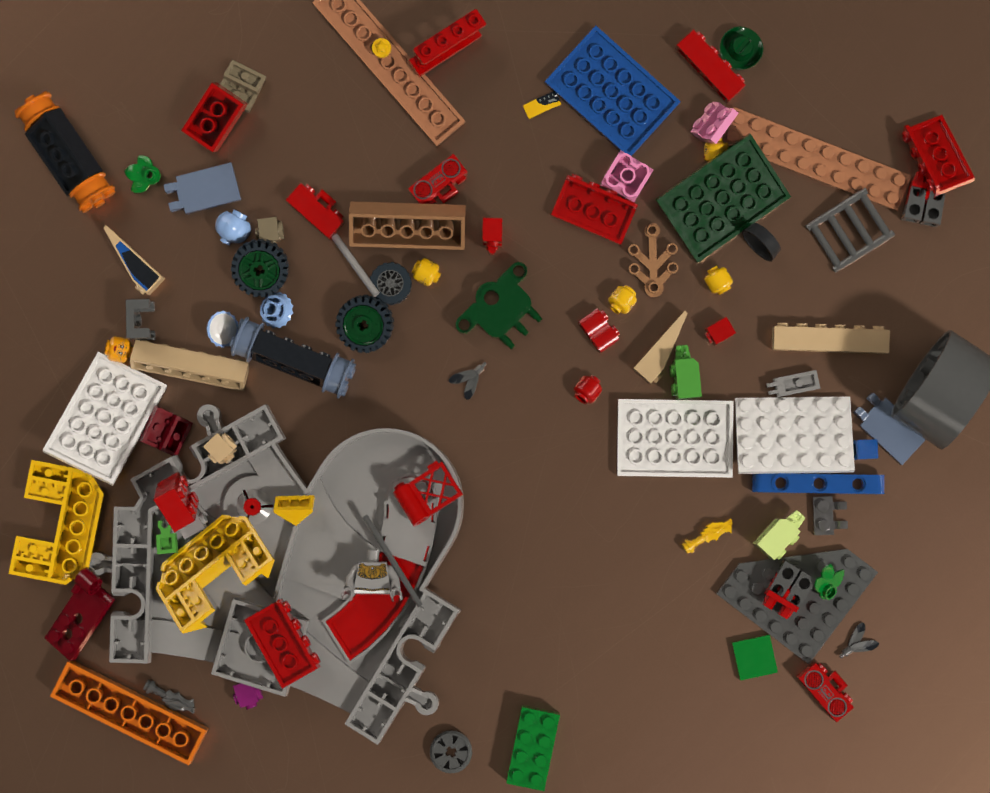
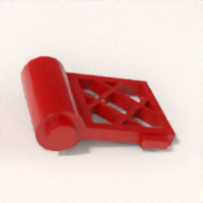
[393,460,463,527]

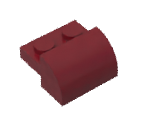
[139,405,193,456]

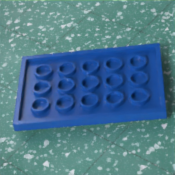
[544,26,681,156]

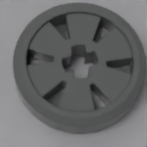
[430,730,472,773]

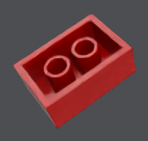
[181,82,248,152]
[153,472,199,533]

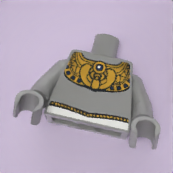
[341,550,403,602]

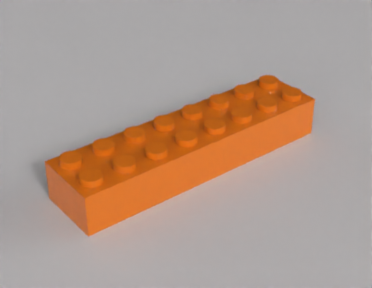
[50,661,209,765]

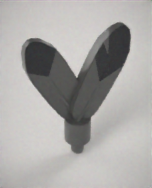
[449,362,487,400]
[839,623,879,658]

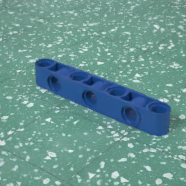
[752,473,885,494]

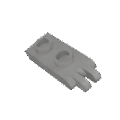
[766,370,820,397]

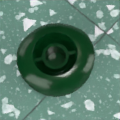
[720,26,764,70]

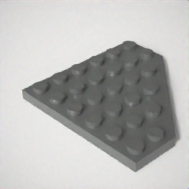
[716,549,878,664]

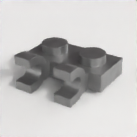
[813,496,848,535]

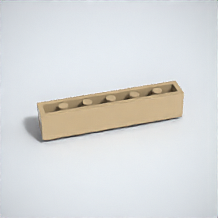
[772,323,890,354]
[130,340,249,391]

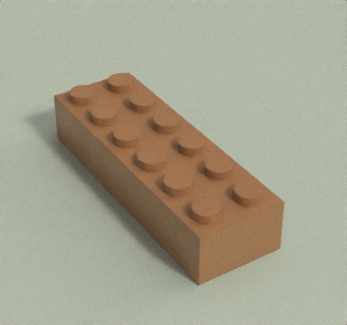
[349,202,466,250]

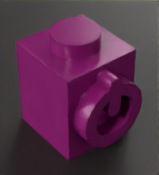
[233,683,263,710]

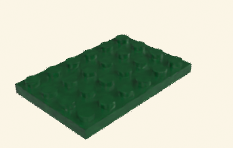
[655,133,791,263]

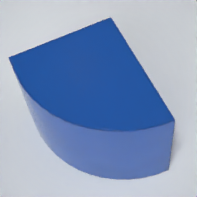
[853,439,878,460]

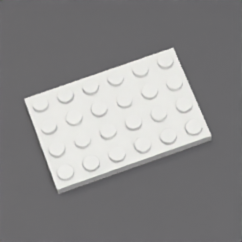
[43,352,167,486]
[735,396,855,474]
[617,399,733,478]

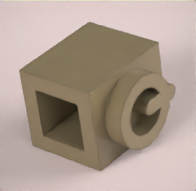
[255,217,284,244]

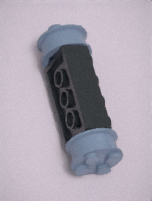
[229,317,356,399]

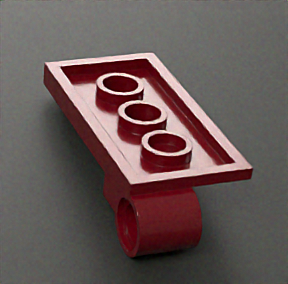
[45,568,115,661]

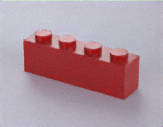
[675,29,746,103]

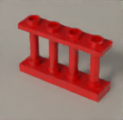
[408,9,486,77]

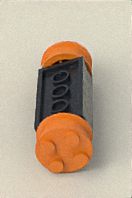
[14,91,116,213]

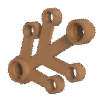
[628,223,679,297]

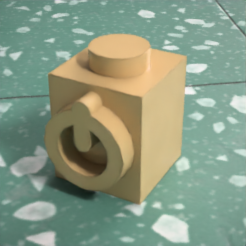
[203,432,237,464]

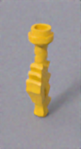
[682,518,733,554]

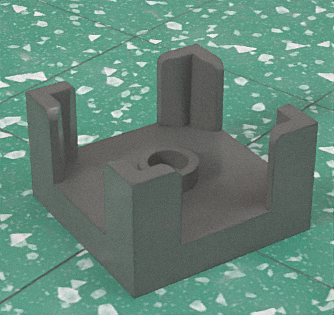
[126,299,156,341]

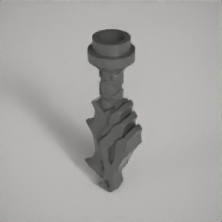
[143,679,196,714]

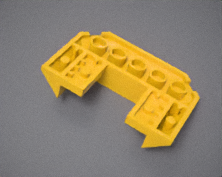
[9,460,104,585]
[156,515,275,634]

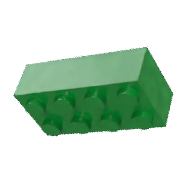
[506,705,560,791]

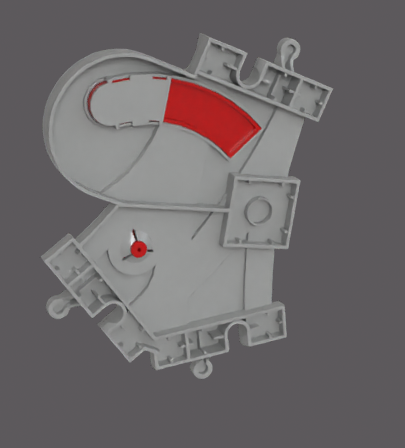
[89,404,464,745]

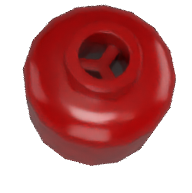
[574,375,602,404]

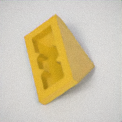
[273,495,315,526]

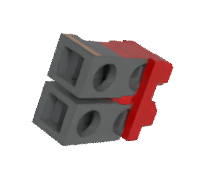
[901,171,946,228]
[762,559,816,619]

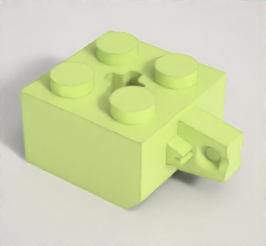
[753,510,805,560]

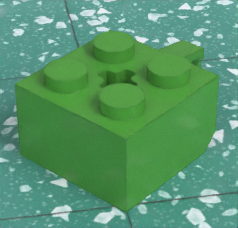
[669,345,702,400]

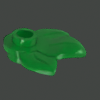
[124,155,161,193]
[814,564,845,600]

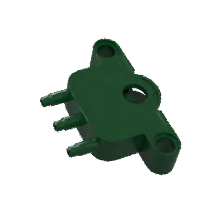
[455,262,542,349]

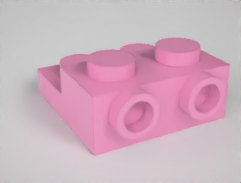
[691,102,738,144]

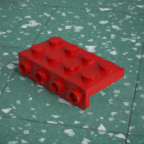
[902,115,975,196]
[551,174,638,245]
[244,598,321,689]

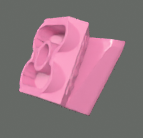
[601,150,653,202]

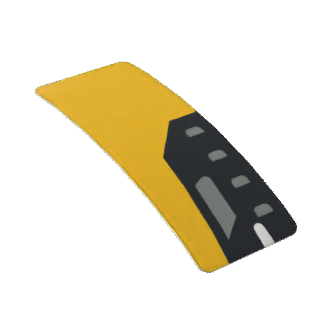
[523,91,561,119]

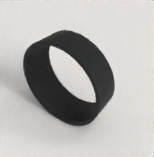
[742,223,781,262]

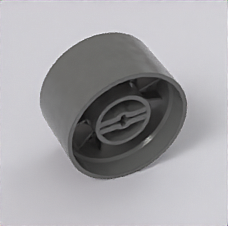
[891,330,990,450]

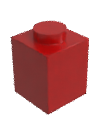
[704,317,736,346]

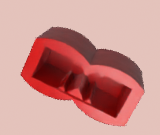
[578,308,620,353]

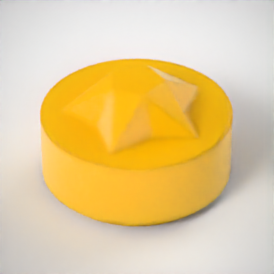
[372,38,391,58]

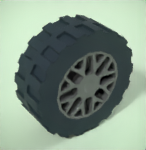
[370,262,412,305]

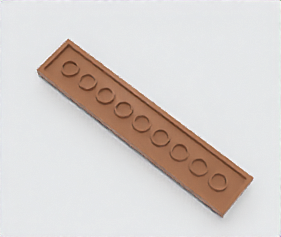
[312,0,466,147]
[721,107,911,212]

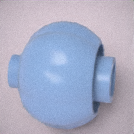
[215,209,251,246]

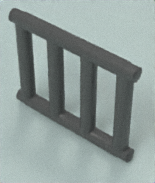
[805,188,895,273]

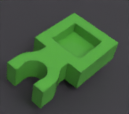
[156,521,178,554]

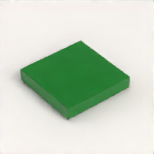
[732,635,778,681]

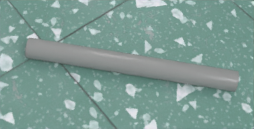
[331,234,380,297]

